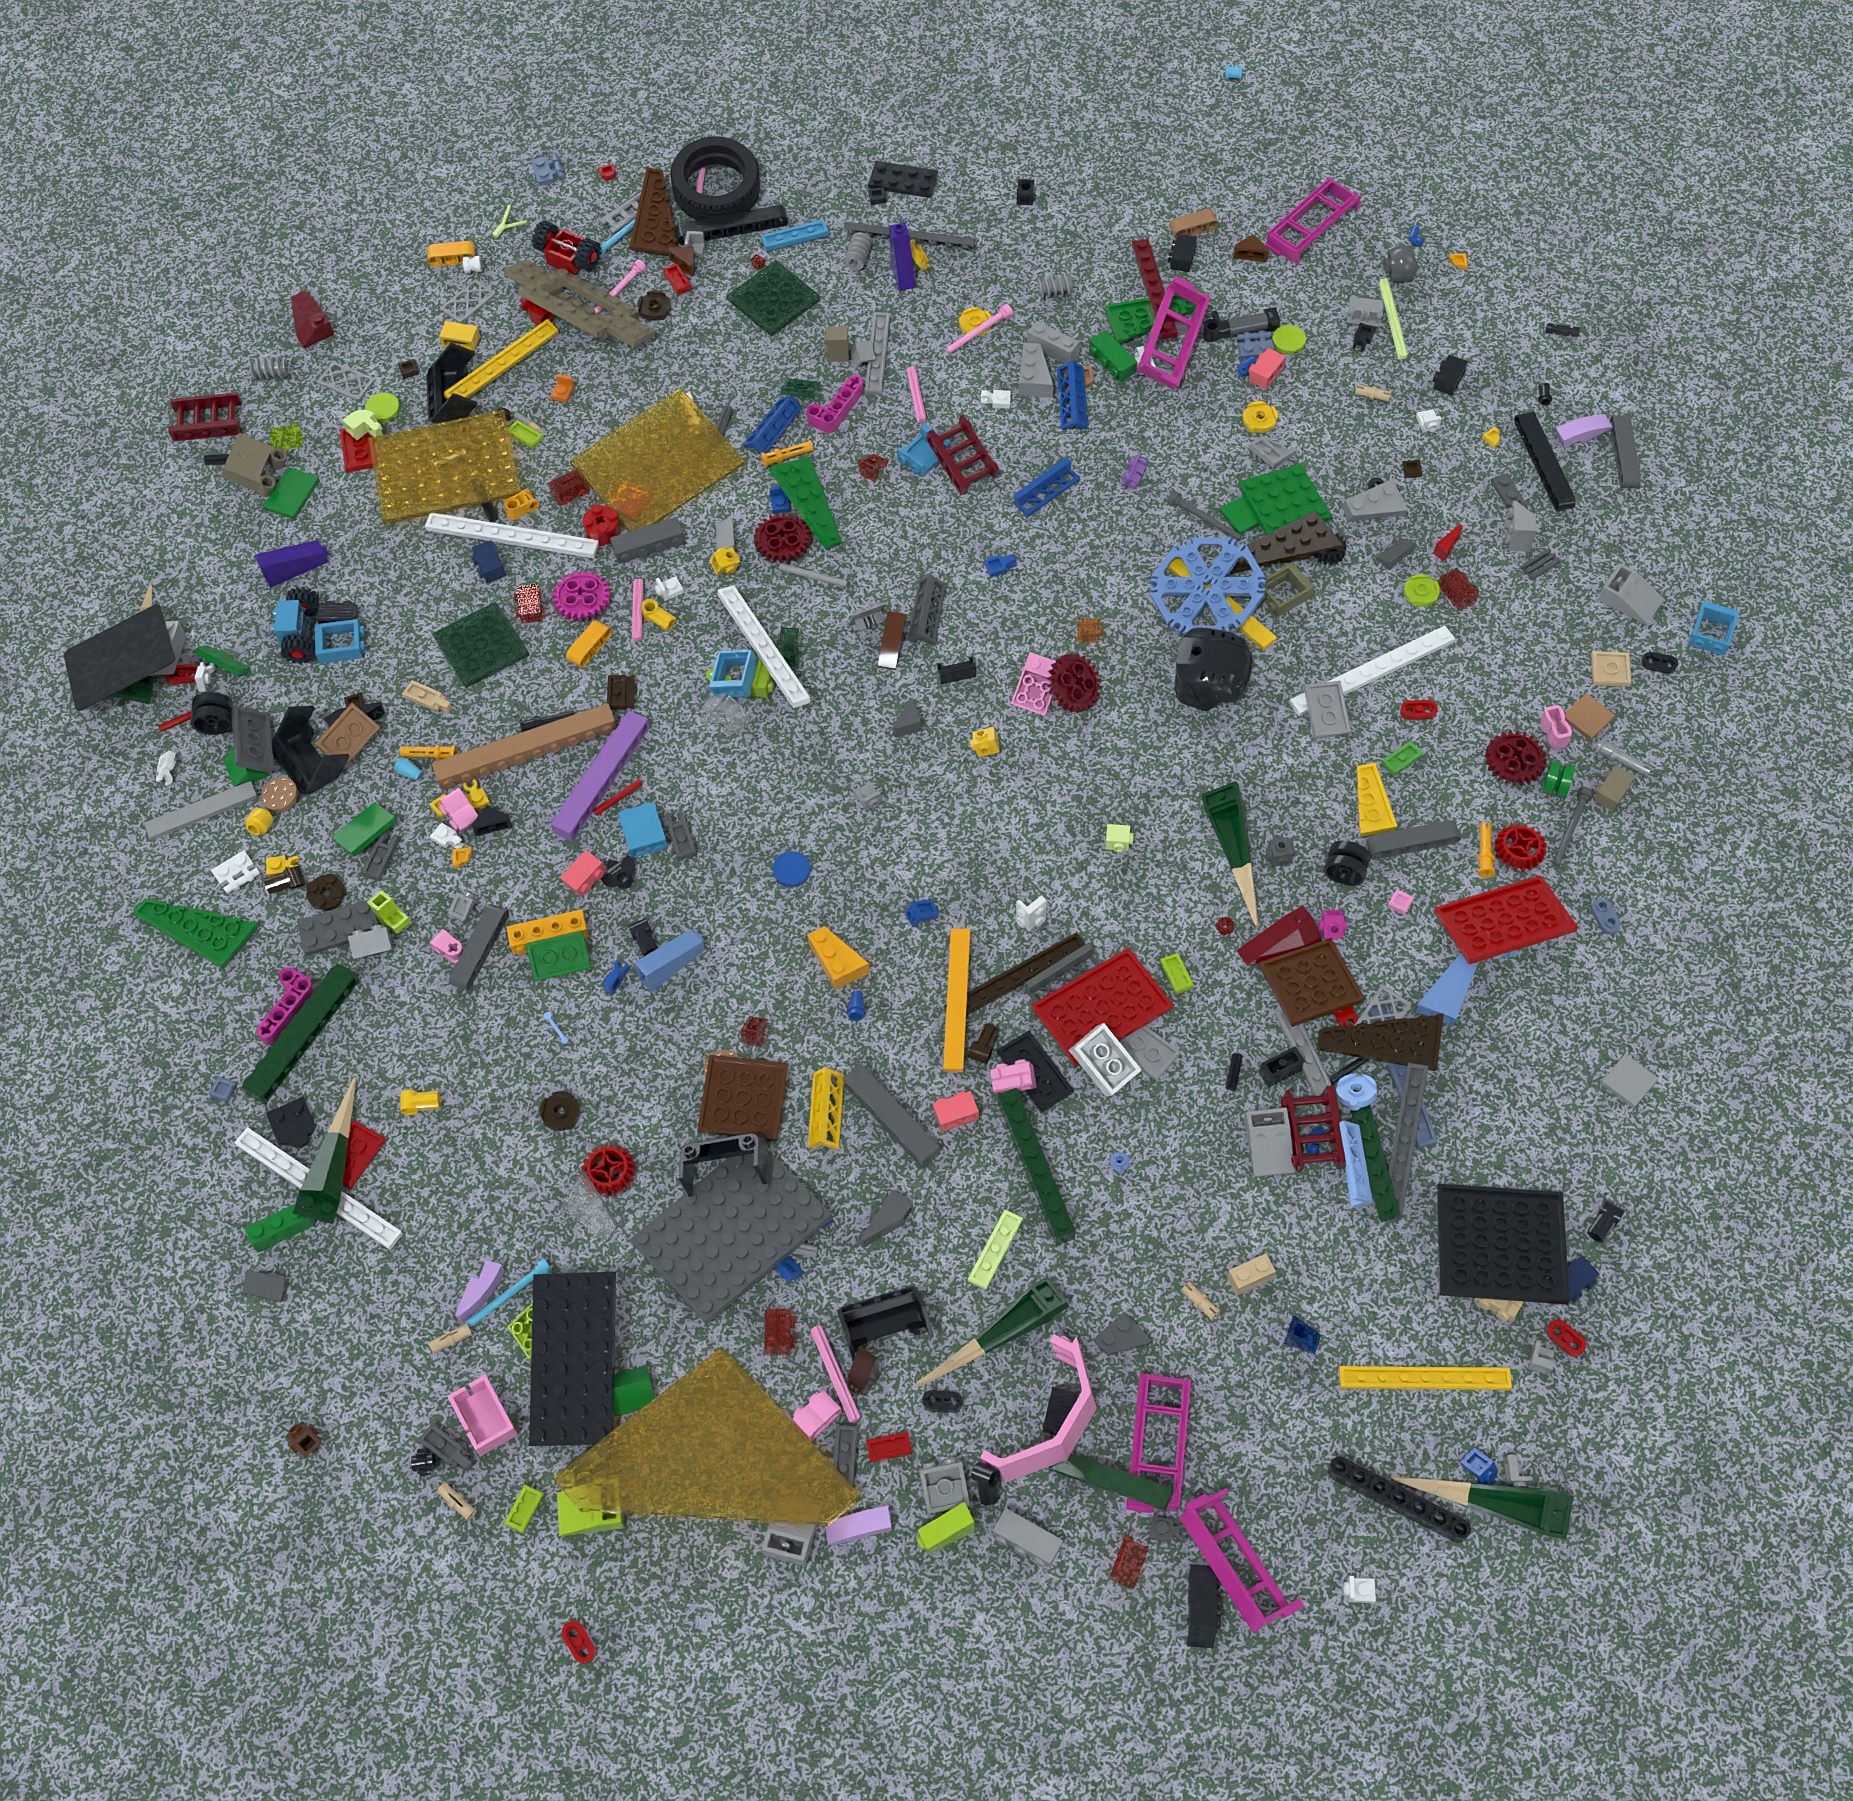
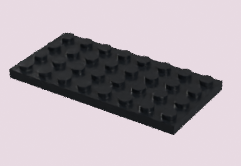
[529,1271,616,1446]

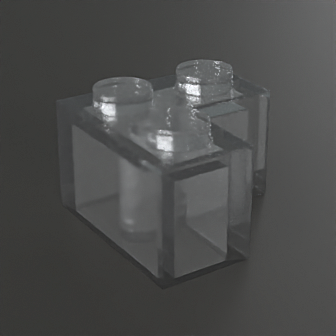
[696,693,752,735]

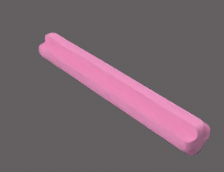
[907,366,926,423]
[632,579,644,641]

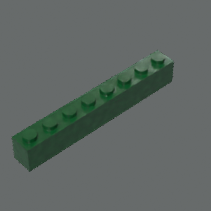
[241,963,360,1105]
[998,1088,1075,1246]

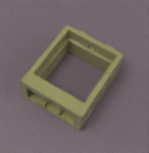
[1259,563,1314,617]

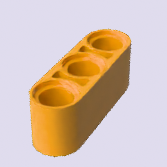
[427,241,475,267]
[566,620,612,668]

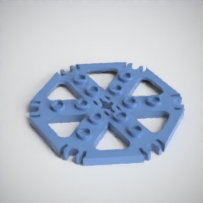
[1150,537,1266,636]

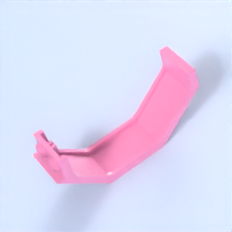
[980,1335,1097,1482]

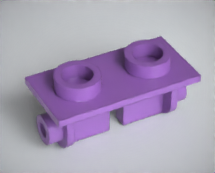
[1121,452,1147,489]

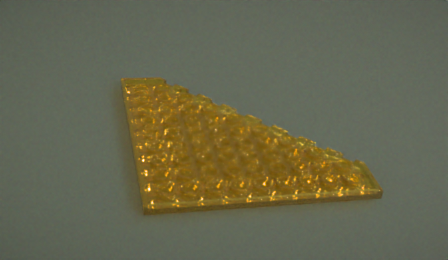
[553,1347,861,1527]

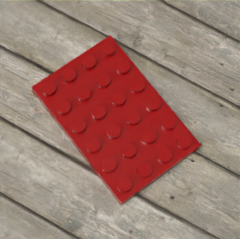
[1434,875,1578,965]
[1031,947,1173,1068]

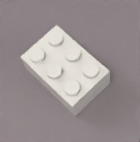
[1069,1023,1141,1097]

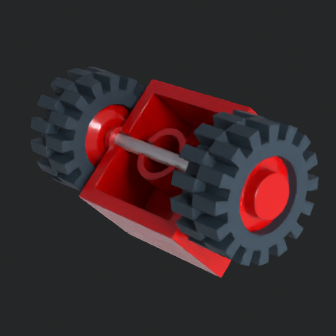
[531,220,602,275]

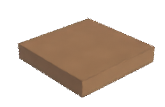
[1565,693,1615,741]

